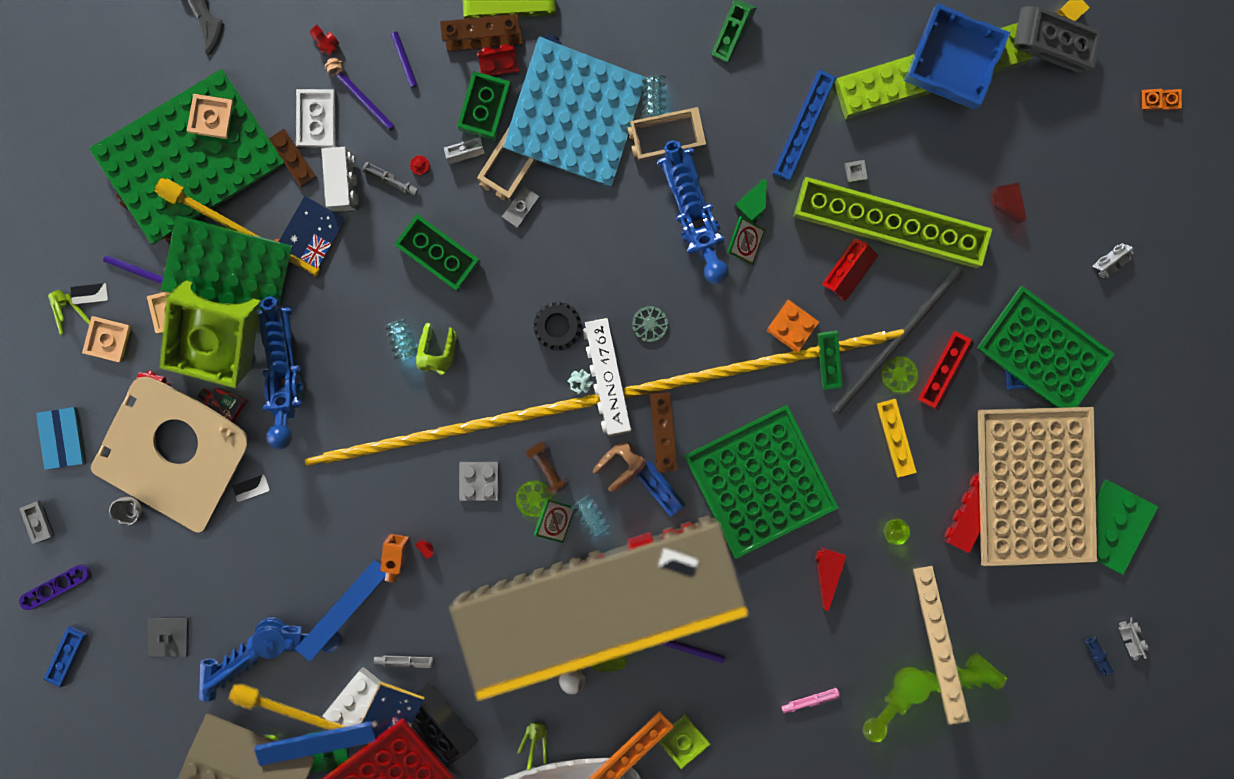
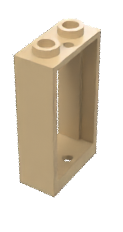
[627,107,706,162]
[477,128,537,201]

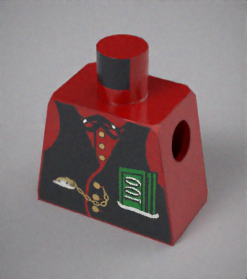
[197,388,248,423]

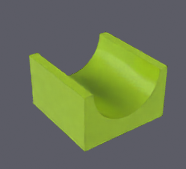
[160,281,260,388]

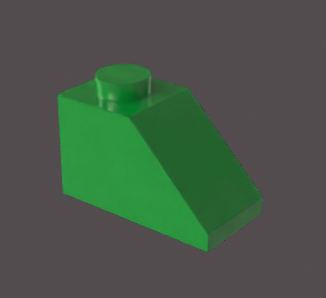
[734,178,767,222]

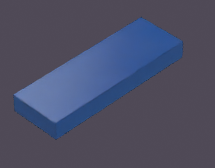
[636,461,686,517]
[43,626,87,688]

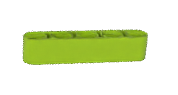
[463,0,557,19]

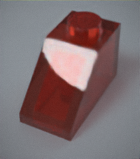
[990,183,1027,223]

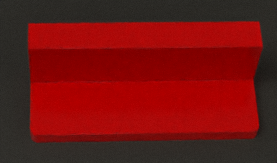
[822,238,878,301]

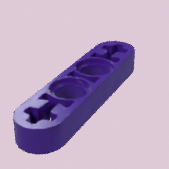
[19,565,91,610]

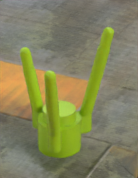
[48,290,90,335]
[517,722,548,770]

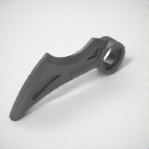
[183,0,222,55]

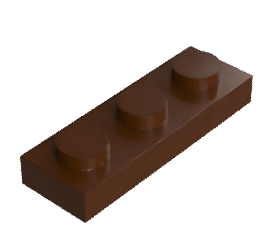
[269,129,317,187]

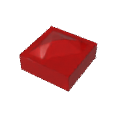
[415,539,435,559]

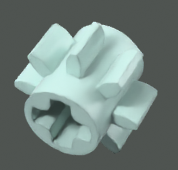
[568,369,593,394]

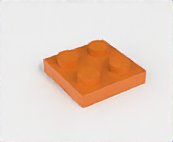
[766,299,819,353]

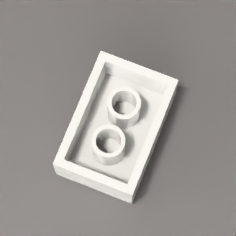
[322,147,359,212]
[323,667,383,726]

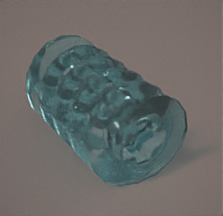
[642,75,667,117]
[384,319,417,361]
[571,494,610,536]

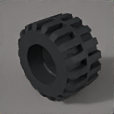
[533,301,582,351]

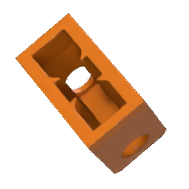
[380,534,409,582]

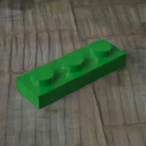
[817,331,842,390]

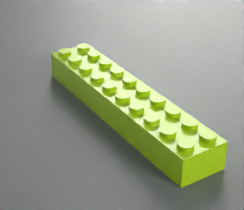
[834,23,1032,119]
[793,177,992,268]

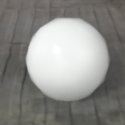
[559,669,586,694]

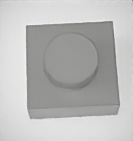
[844,160,868,183]

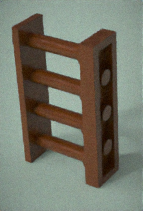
[440,14,523,53]
[650,392,677,472]
[524,441,568,494]

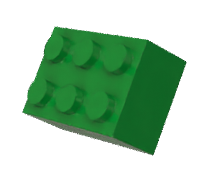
[457,71,512,141]

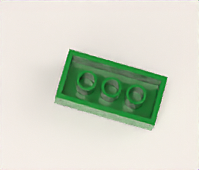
[394,214,481,292]

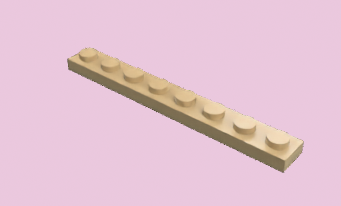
[913,566,969,725]

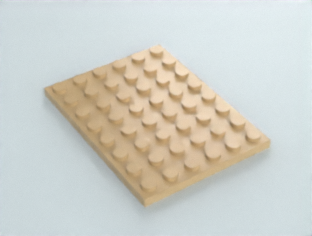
[978,407,1097,566]

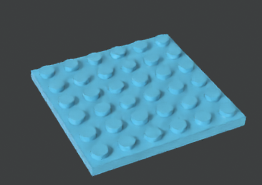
[503,37,647,186]

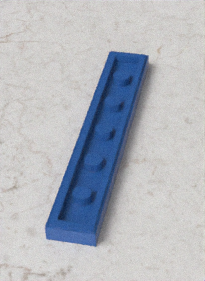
[772,69,836,182]
[295,560,386,662]
[254,721,376,766]

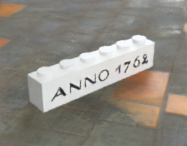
[582,318,631,437]

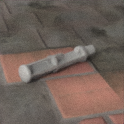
[363,162,418,196]
[374,655,434,669]

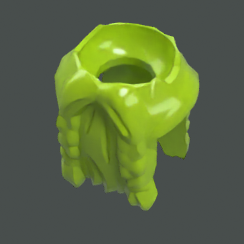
[416,323,457,375]

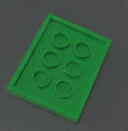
[1096,480,1158,575]

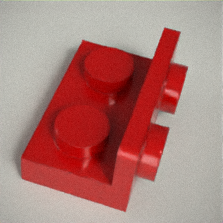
[477,44,520,77]

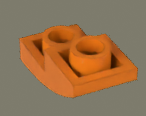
[1142,89,1182,110]

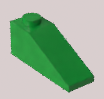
[711,0,757,62]

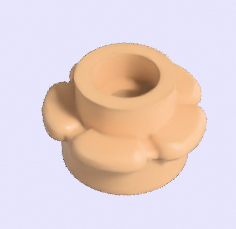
[325,58,343,75]

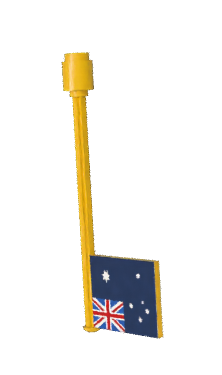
[154,178,345,277]
[229,682,424,744]

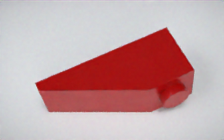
[814,547,846,611]

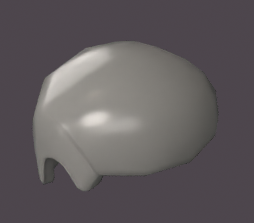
[109,497,142,525]

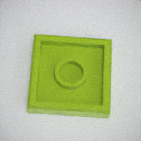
[658,714,711,770]

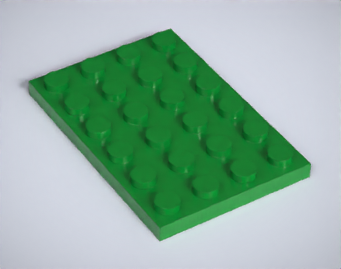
[161,215,293,311]
[976,286,1114,408]

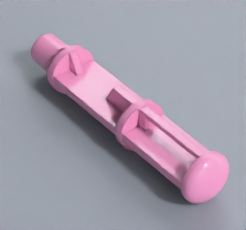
[781,688,840,714]

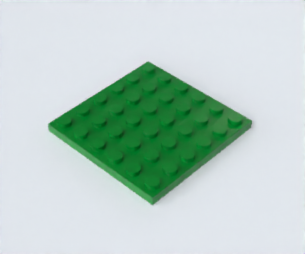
[684,405,838,559]

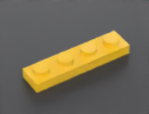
[876,399,917,478]

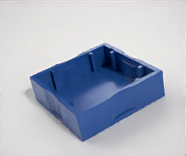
[904,3,1010,110]

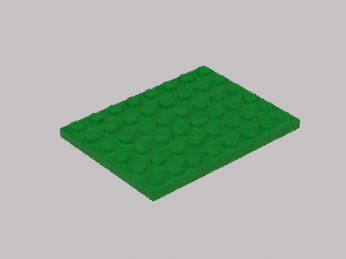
[89,69,285,245]

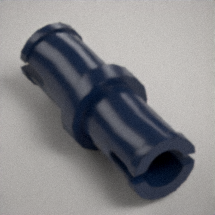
[1085,636,1114,676]

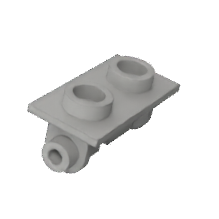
[1092,243,1134,279]
[1118,617,1149,660]

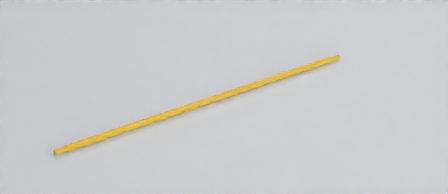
[305,329,904,466]

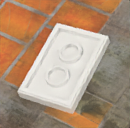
[296,89,336,148]

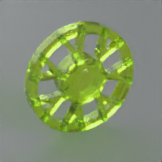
[881,356,918,392]
[516,481,552,517]
[591,655,627,673]

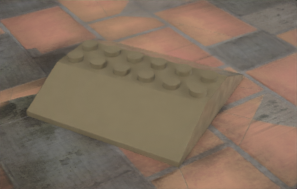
[179,713,315,779]

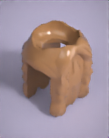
[593,442,646,492]

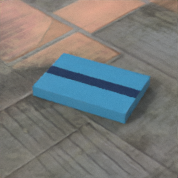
[36,407,85,470]

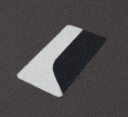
[70,283,108,304]
[232,474,270,502]
[659,549,698,577]

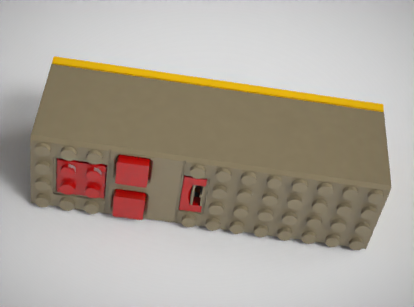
[450,515,748,700]

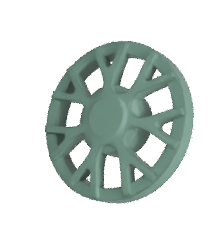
[632,306,668,342]

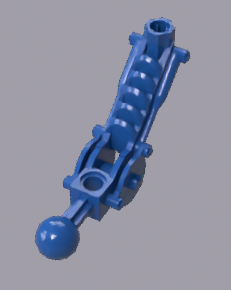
[657,140,729,284]
[258,296,304,449]
[198,617,342,702]

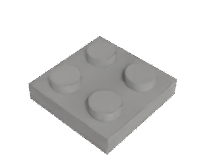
[459,462,498,501]

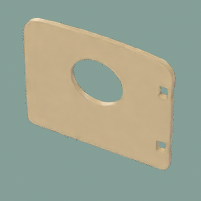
[91,377,248,532]

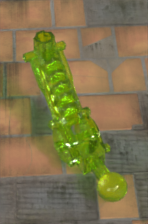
[863,652,1007,742]

